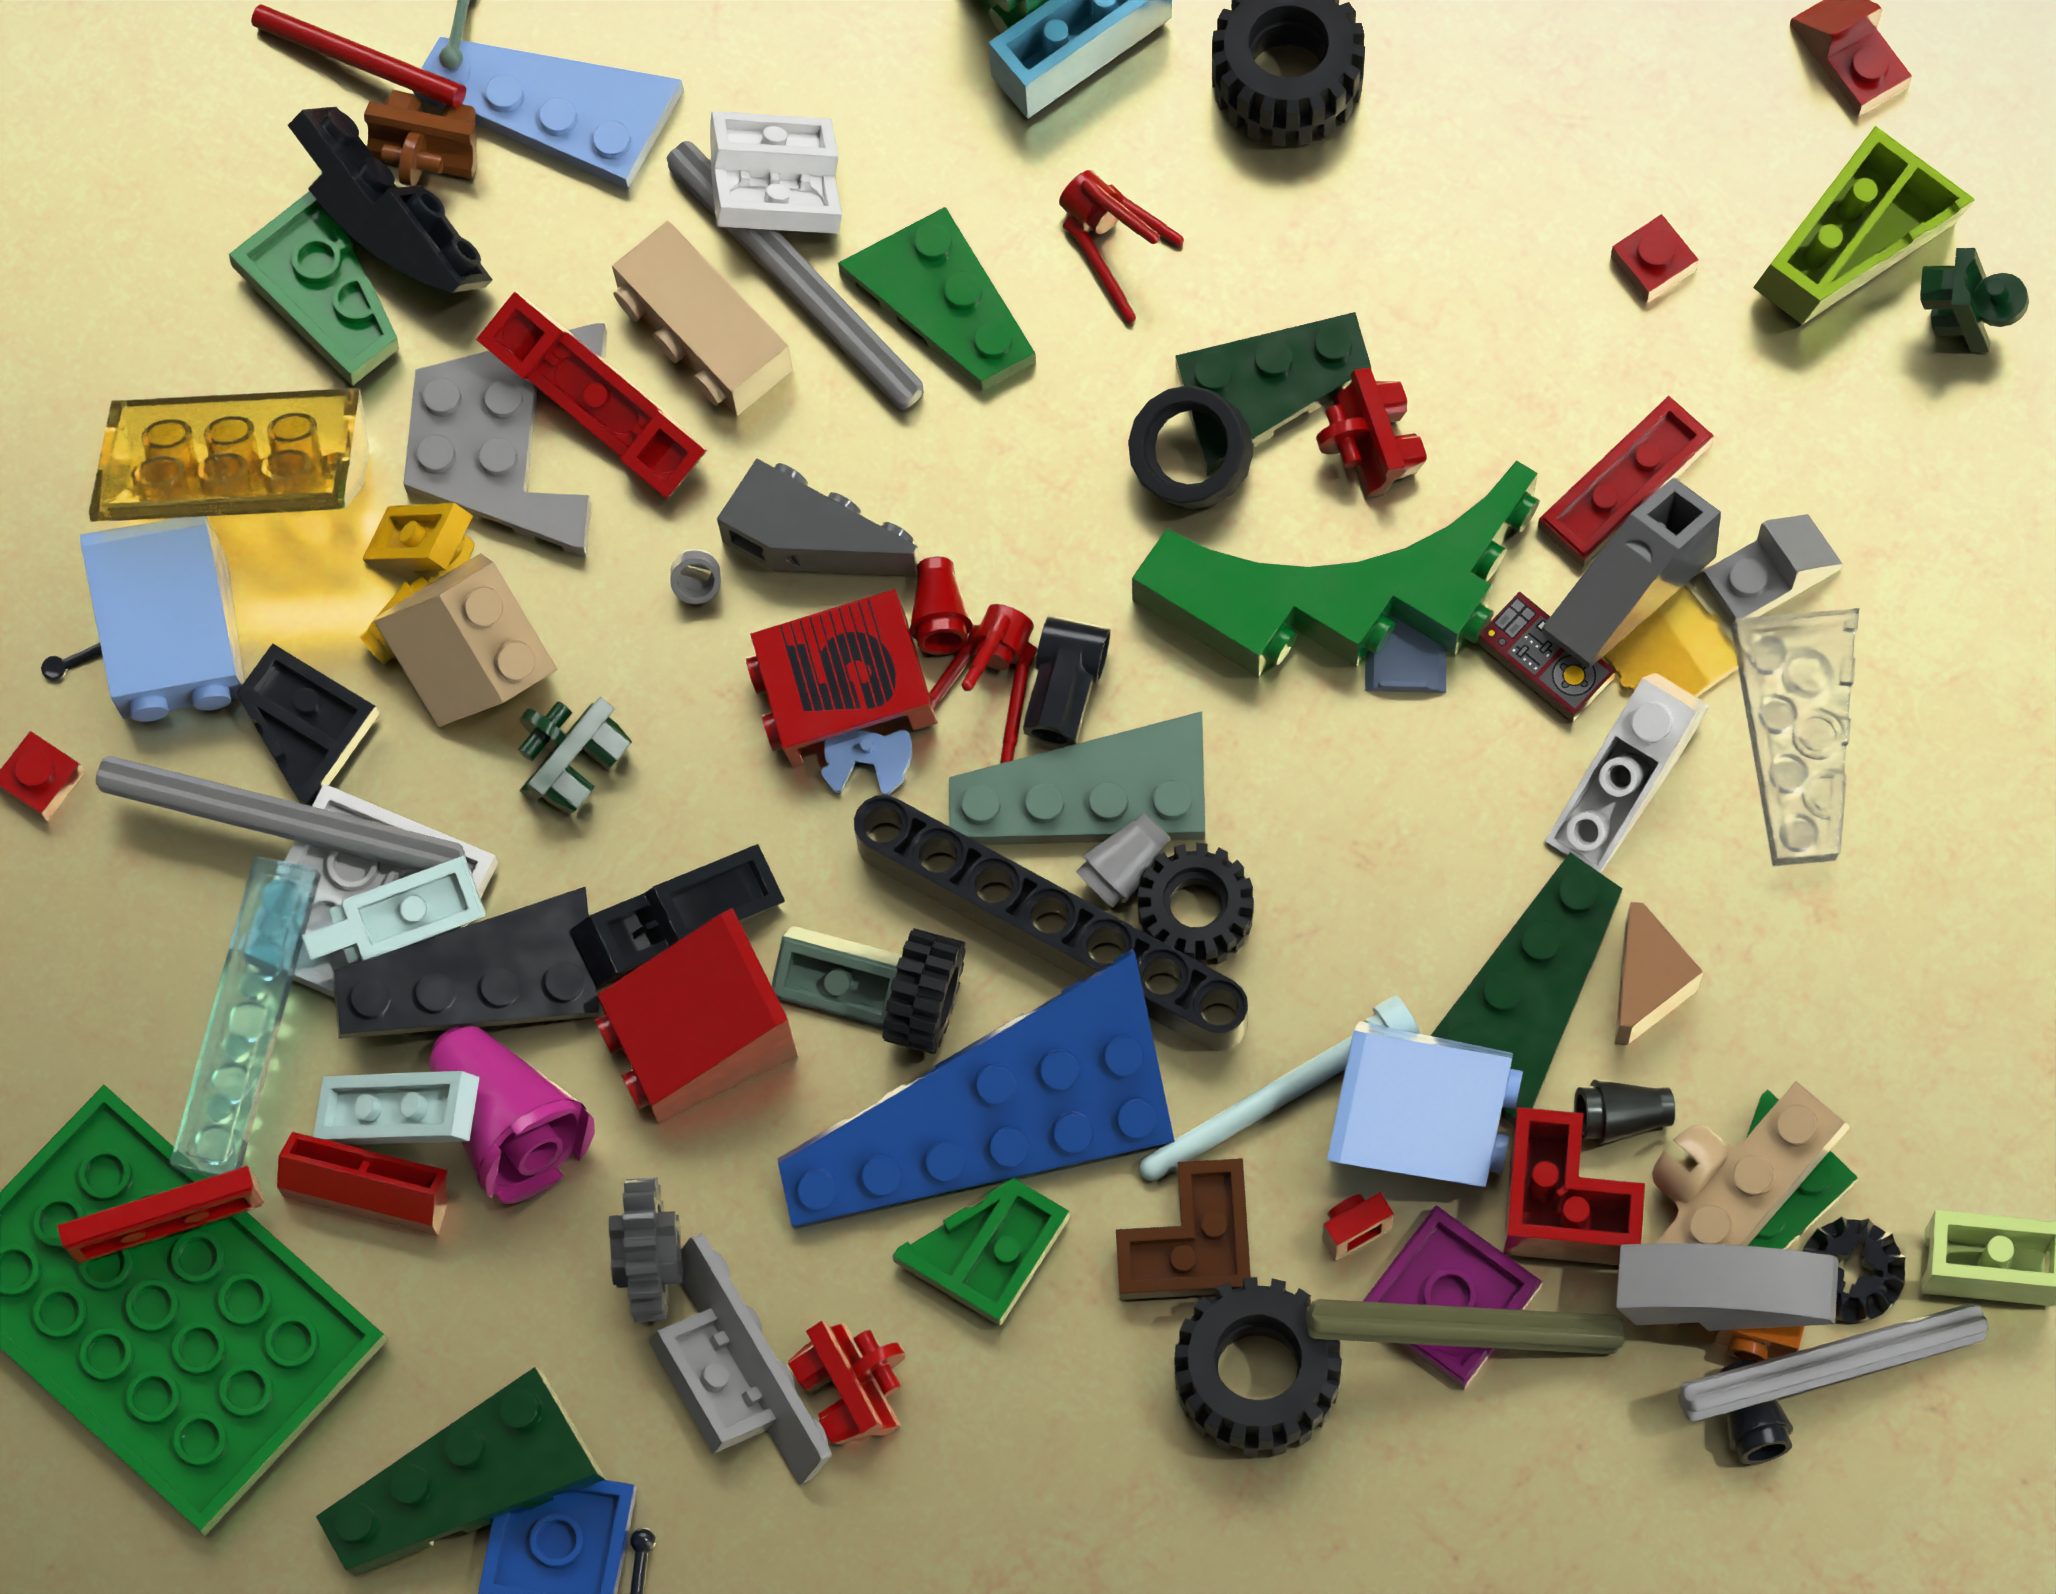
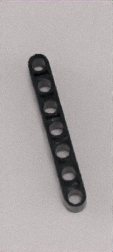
[854,795,1248,1051]

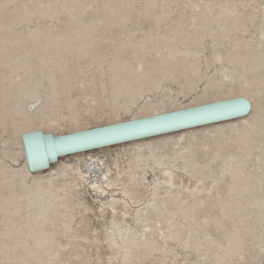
[1139,995,1421,1181]

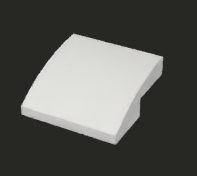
[710,111,842,234]

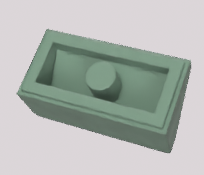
[771,926,902,1027]

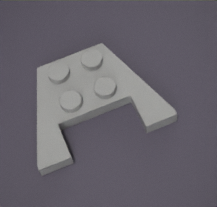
[403,323,607,556]

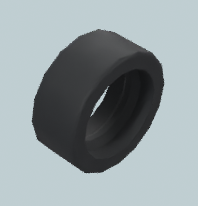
[1128,385,1254,509]

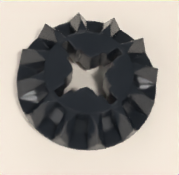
[1803,1217,1906,1322]

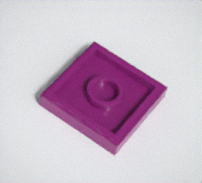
[1363,1205,1543,1390]

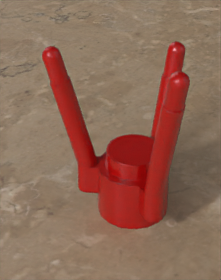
[1059,170,1184,323]
[929,604,1038,764]

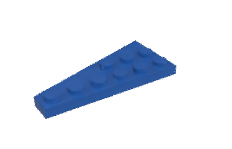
[777,949,1175,1226]

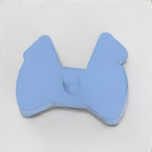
[821,730,913,795]

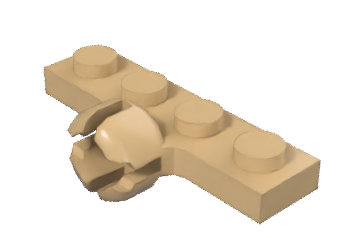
[1652,1081,1850,1327]

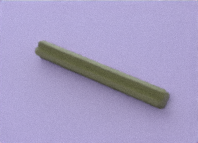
[1306,1299,1625,1354]

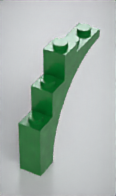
[1132,460,1540,678]

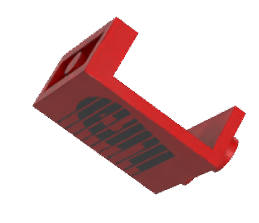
[745,589,938,768]

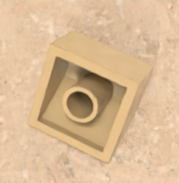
[373,553,558,727]

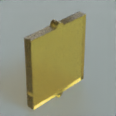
[1603,585,1747,697]

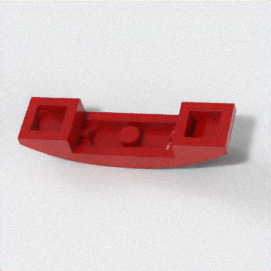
[476,291,708,499]

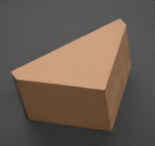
[1615,902,1703,1045]

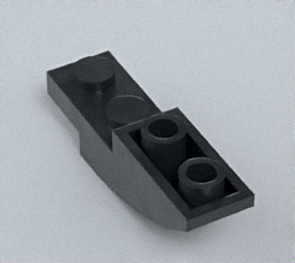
[287,106,493,293]

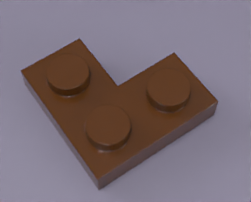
[1116,1158,1251,1300]

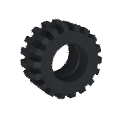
[1212,0,1366,146]
[1174,1277,1342,1458]

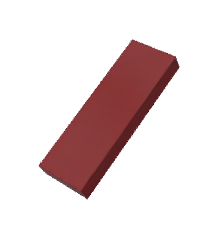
[1537,395,1714,567]
[57,1165,265,1263]

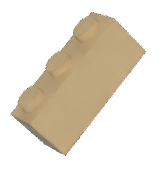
[612,220,793,416]

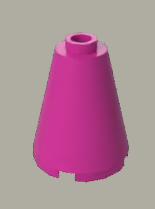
[429,1026,595,1204]

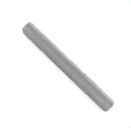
[1678,1303,1989,1421]

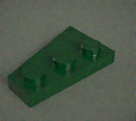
[1175,312,1372,476]

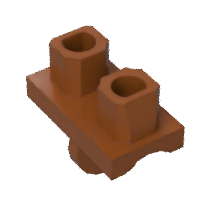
[364,90,477,186]

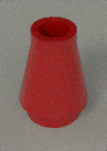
[910,556,973,655]

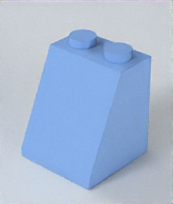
[80,513,245,722]
[1327,1021,1523,1187]

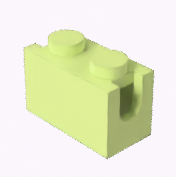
[1921,1210,2056,1306]

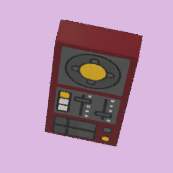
[1477,591,1616,722]

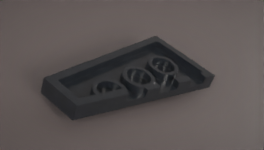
[333,886,599,1039]

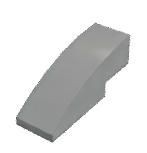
[1616,1243,1839,1331]

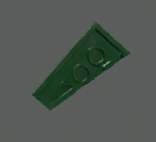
[1430,852,1623,1125]

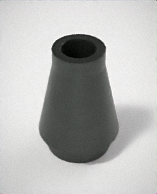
[1574,1080,1675,1145]

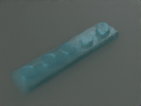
[170,856,321,1177]

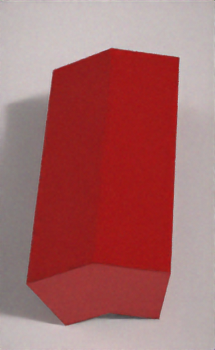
[277,1132,450,1236]

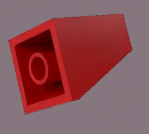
[594,908,798,1123]

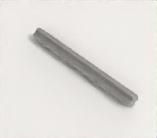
[666,141,924,410]
[96,756,465,872]

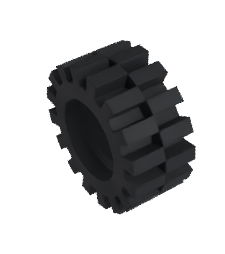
[1138,843,1254,965]
[882,928,966,1054]

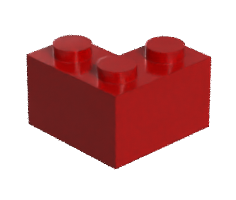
[1503,1107,1645,1265]

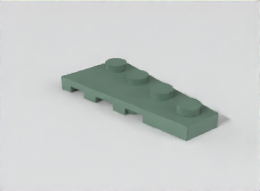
[949,711,1205,845]

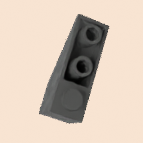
[717,458,920,577]
[1542,477,1721,669]

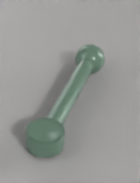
[439,0,472,70]

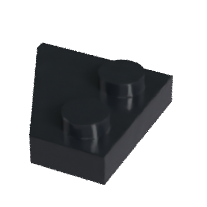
[236,643,379,806]

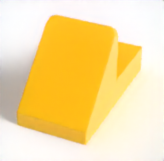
[362,503,474,583]

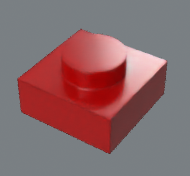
[1610,214,1699,302]
[0,731,85,821]
[1322,1192,1394,1262]

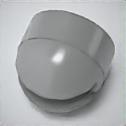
[670,548,721,604]

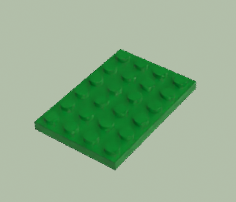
[0,1084,387,1536]

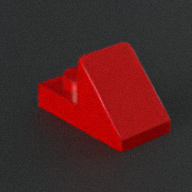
[1790,0,1912,116]

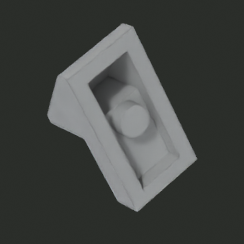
[1701,514,1843,630]

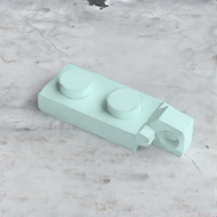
[302,855,487,963]

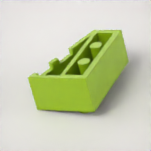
[1753,125,1976,325]

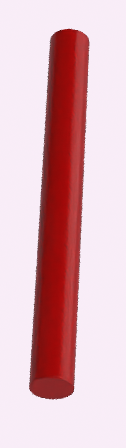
[251,4,466,108]

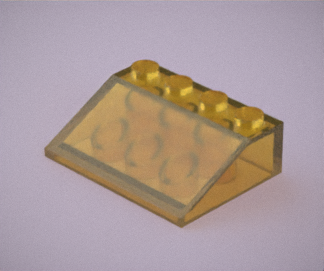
[89,388,370,522]

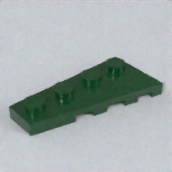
[316,1367,606,1576]

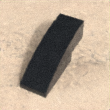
[570,844,785,987]

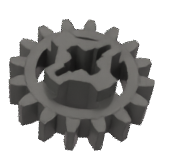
[609,1177,683,1322]

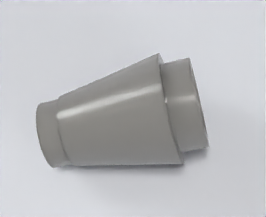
[1076,812,1171,907]

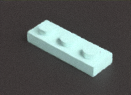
[313,1071,480,1145]

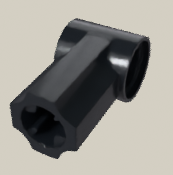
[1023,615,1111,748]

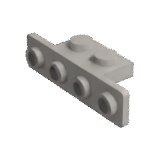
[649,1233,831,1484]

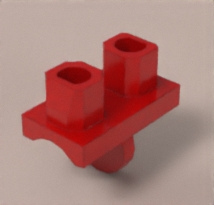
[1316,367,1427,498]
[788,1321,906,1444]

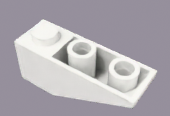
[1545,673,1710,873]

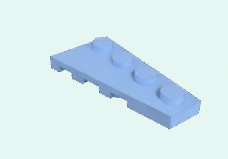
[413,36,684,190]

